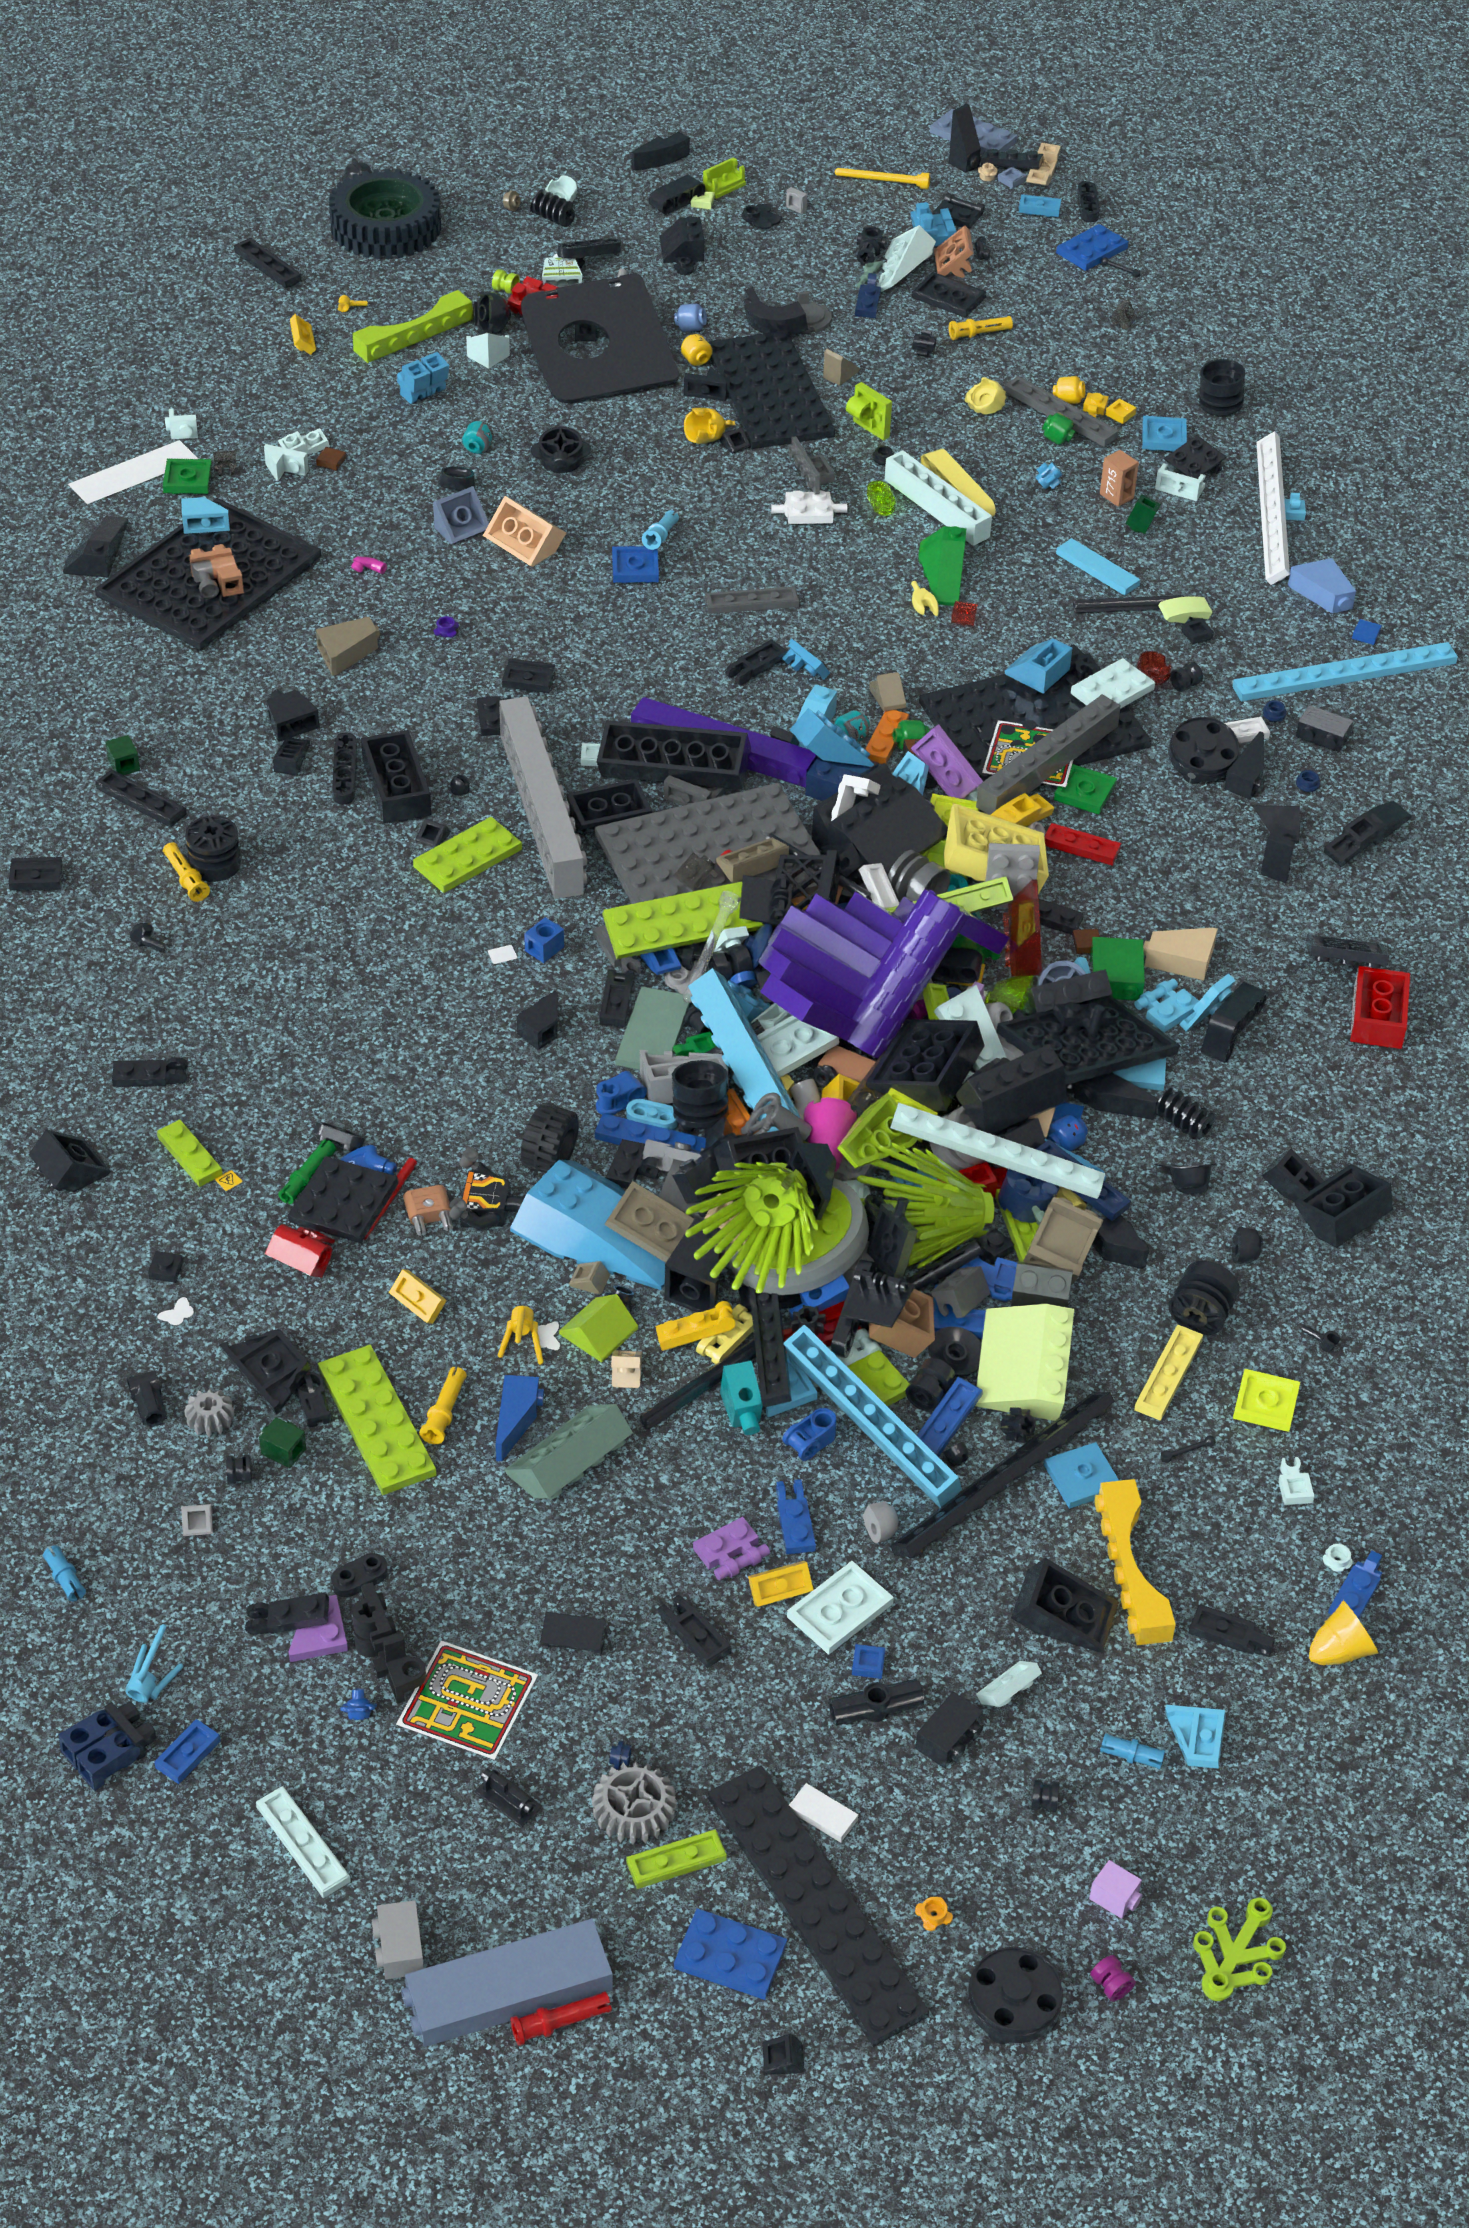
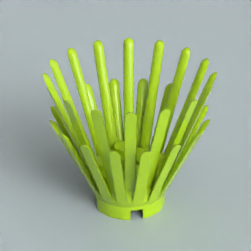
[857,1143,994,1269]
[686,1162,818,1293]

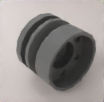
[887,849,951,902]

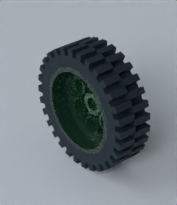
[329,169,441,259]

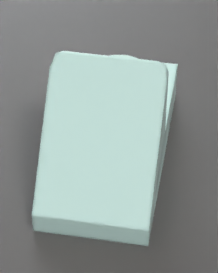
[264,444,308,481]

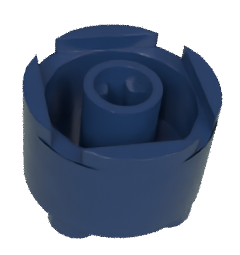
[998,1169,1059,1223]

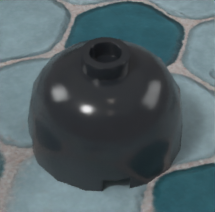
[473,291,511,334]

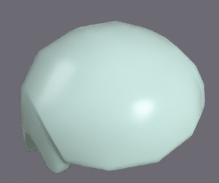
[545,175,577,202]

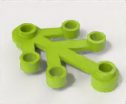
[1193,1898,1286,2001]

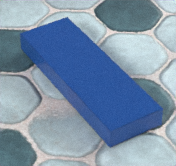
[917,1377,983,1457]

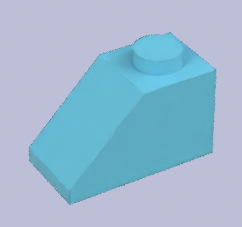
[181,497,230,534]

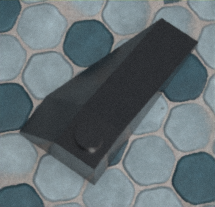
[63,516,129,578]

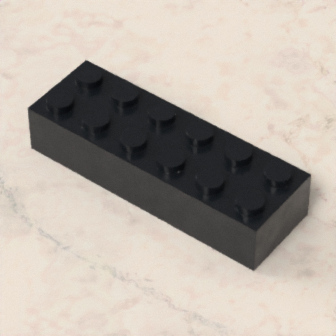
[596,720,751,790]

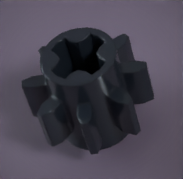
[912,329,937,357]
[791,1305,826,1336]
[1000,1407,1036,1443]

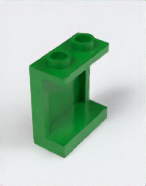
[1090,937,1145,1001]

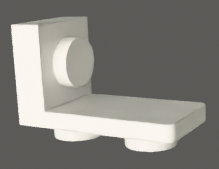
[831,775,881,821]

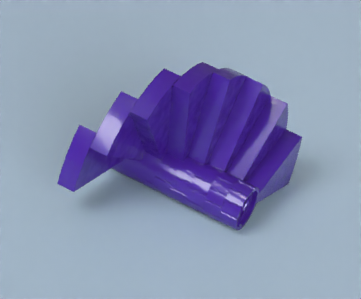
[758,889,1010,1060]

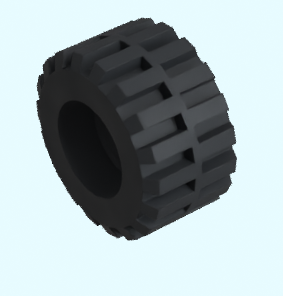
[521,1102,579,1174]

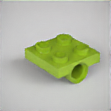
[846,382,892,441]

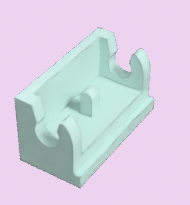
[1155,463,1206,501]

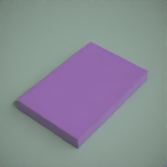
[911,724,983,799]

